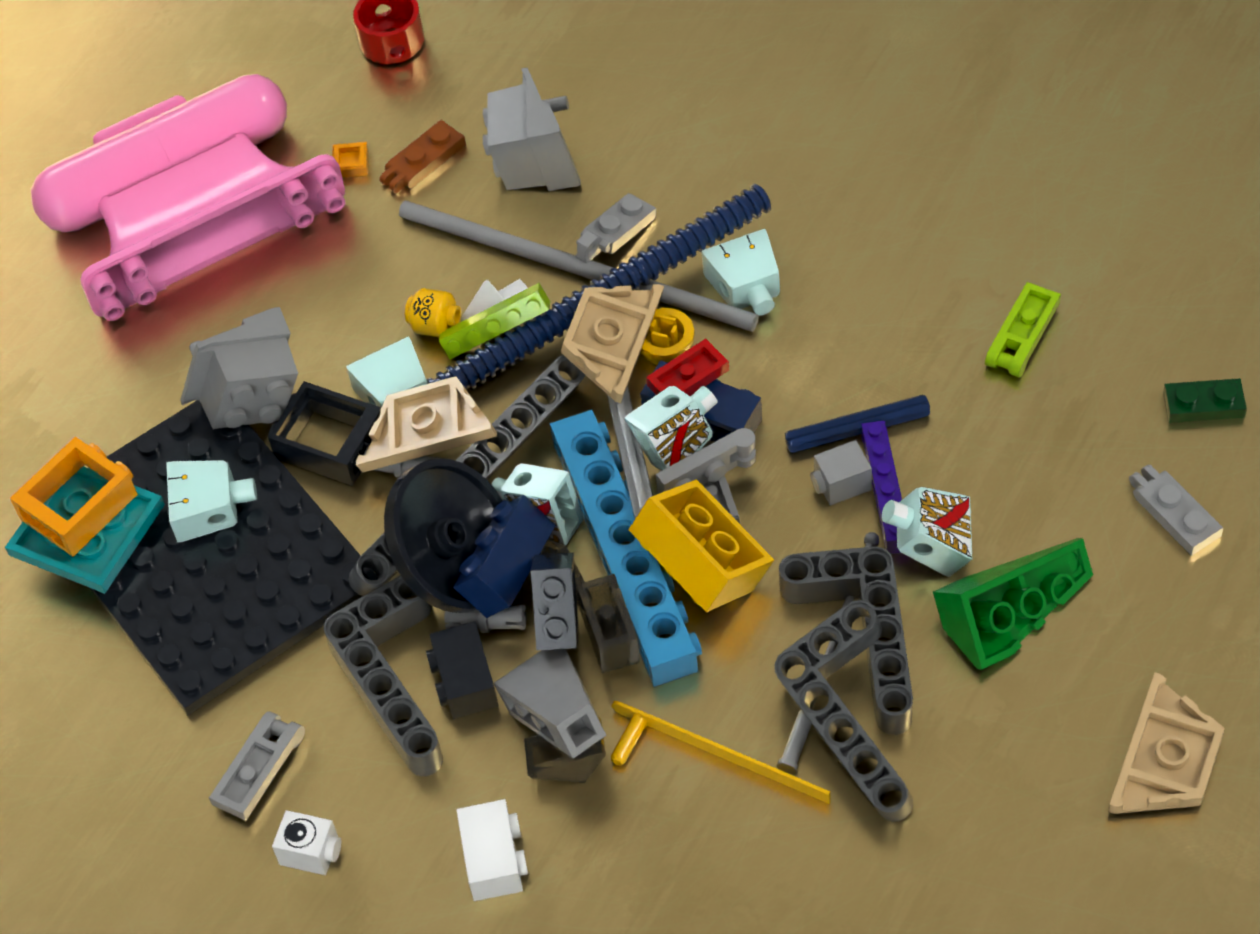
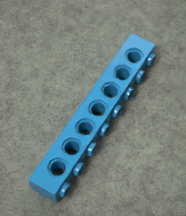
[550,410,702,687]

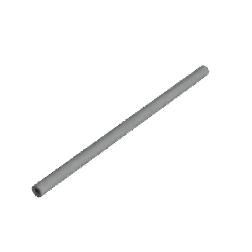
[399,200,759,332]

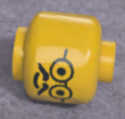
[405,288,461,337]

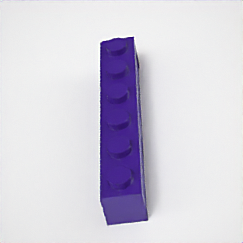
[861,420,902,554]

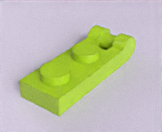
[985,282,1061,378]

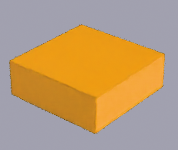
[332,142,368,178]

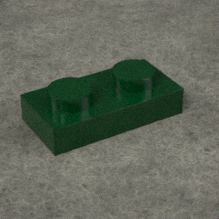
[1163,378,1247,423]

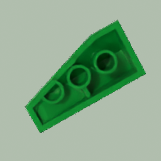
[933,538,1093,670]

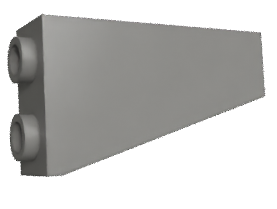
[494,649,606,759]

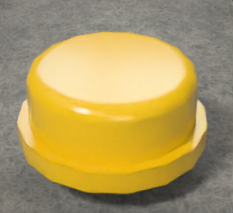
[641,307,695,365]

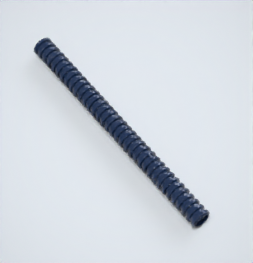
[426,183,771,390]

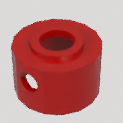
[353,0,424,64]

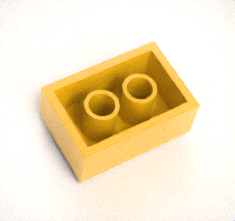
[628,479,774,612]

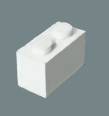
[456,799,528,901]

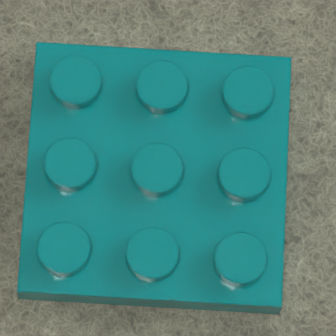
[5,466,165,594]

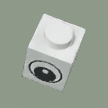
[272,810,341,875]

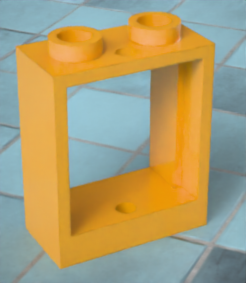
[10,437,138,557]

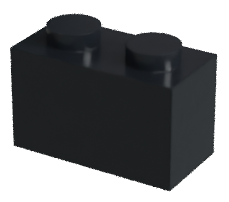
[426,621,499,719]

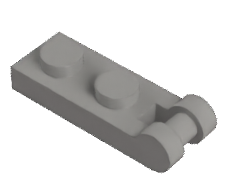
[656,428,756,494]
[209,711,305,821]

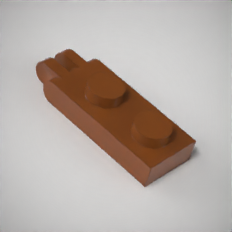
[379,120,466,193]

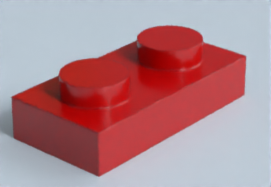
[646,338,729,396]

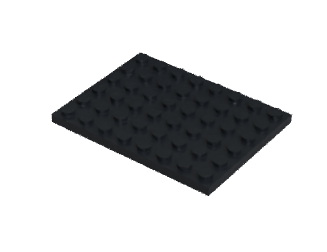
[90,400,378,716]

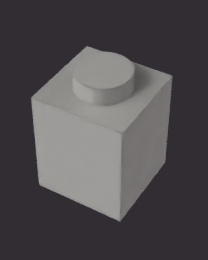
[810,440,872,506]

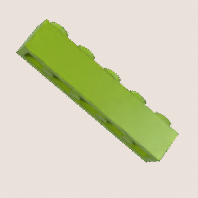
[439,283,550,359]

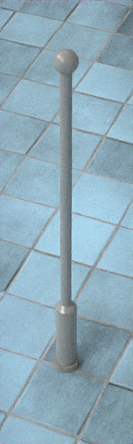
[777,532,879,774]

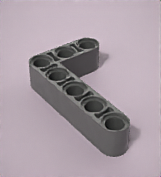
[779,546,913,735]
[324,575,443,776]
[774,600,913,822]

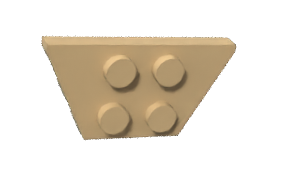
[561,284,664,403]
[356,376,497,473]
[1108,672,1225,814]

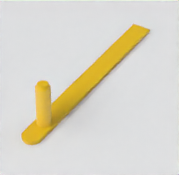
[611,701,831,804]

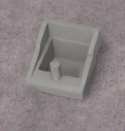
[483,68,581,191]
[180,307,298,429]

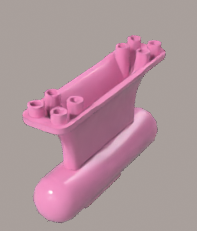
[31,74,345,321]

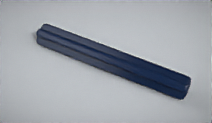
[785,395,930,453]

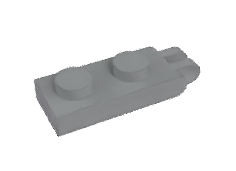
[1129,464,1223,556]

